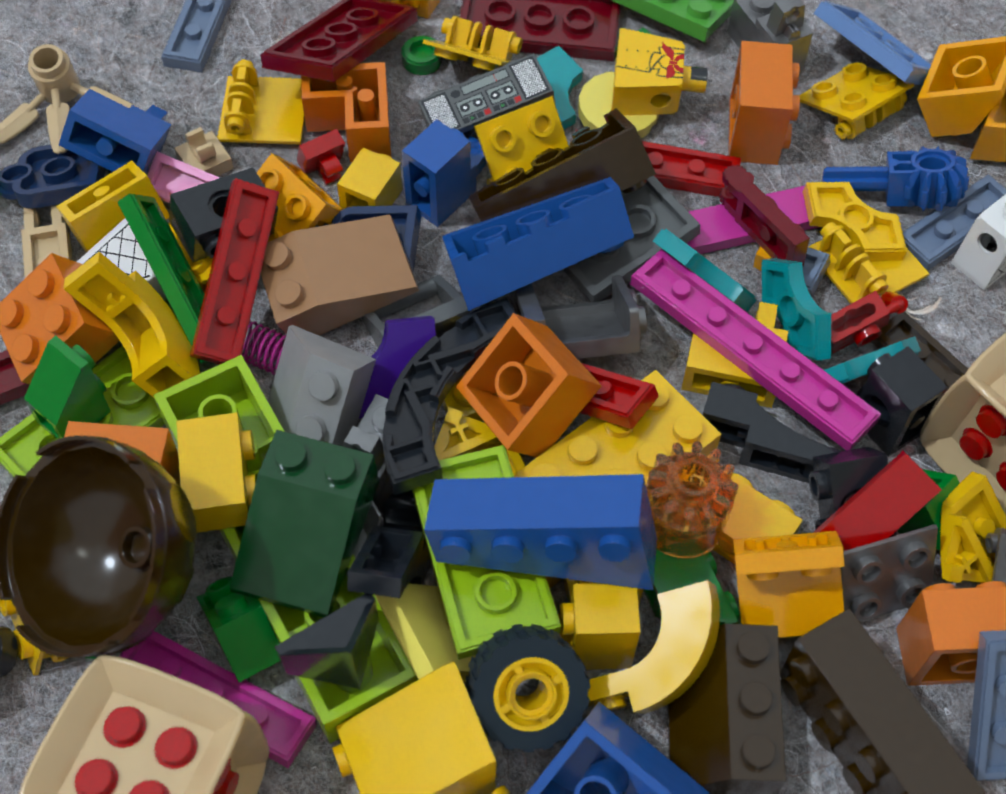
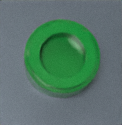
[401,36,442,75]

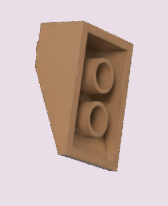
[261,215,420,336]

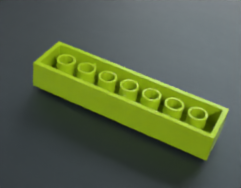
[153,355,418,744]

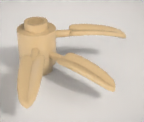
[0,44,135,155]

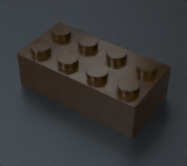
[780,608,987,794]

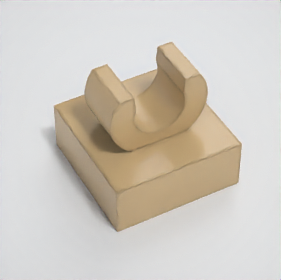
[174,127,234,176]

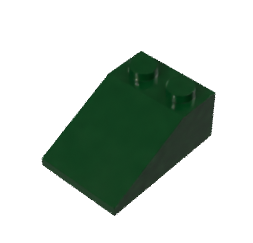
[229,430,380,617]

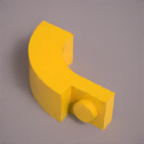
[63,252,200,399]
[587,580,720,714]

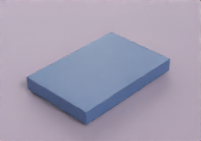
[813,1,931,86]

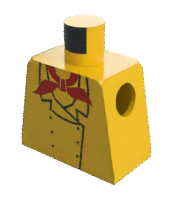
[611,28,708,115]

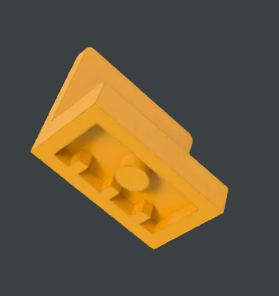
[222,153,343,242]
[733,531,845,638]

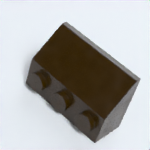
[668,624,786,794]

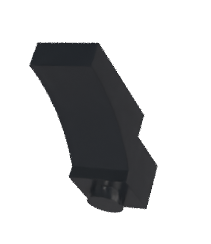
[703,382,841,483]
[347,523,431,598]

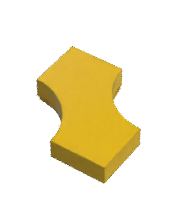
[803,182,907,261]

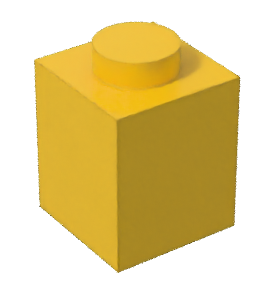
[337,148,403,209]

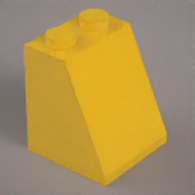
[331,661,496,794]

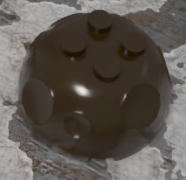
[0,436,197,658]

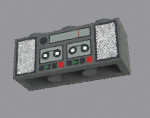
[418,53,556,141]

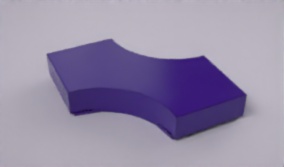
[359,316,436,419]

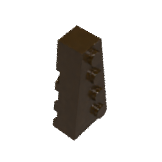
[469,108,656,222]

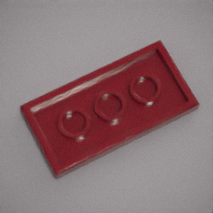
[260,0,418,82]
[459,0,620,62]

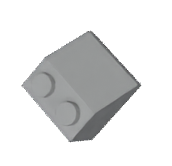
[268,325,376,446]

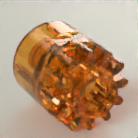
[646,441,738,558]

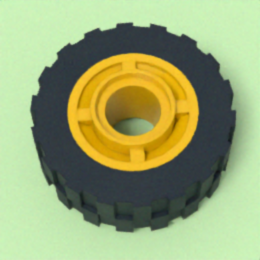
[465,624,590,753]

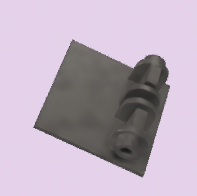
[841,524,938,621]

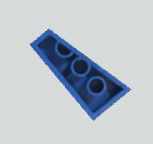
[442,177,634,311]
[424,474,657,590]
[526,702,710,794]

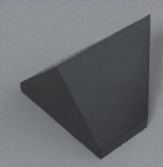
[275,593,379,689]

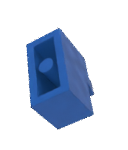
[58,89,172,174]
[402,119,487,227]

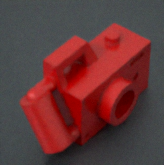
[831,291,908,354]

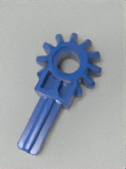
[822,146,969,211]

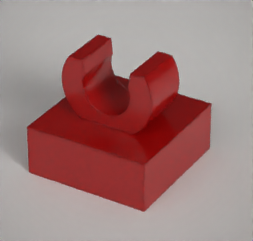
[297,129,345,185]

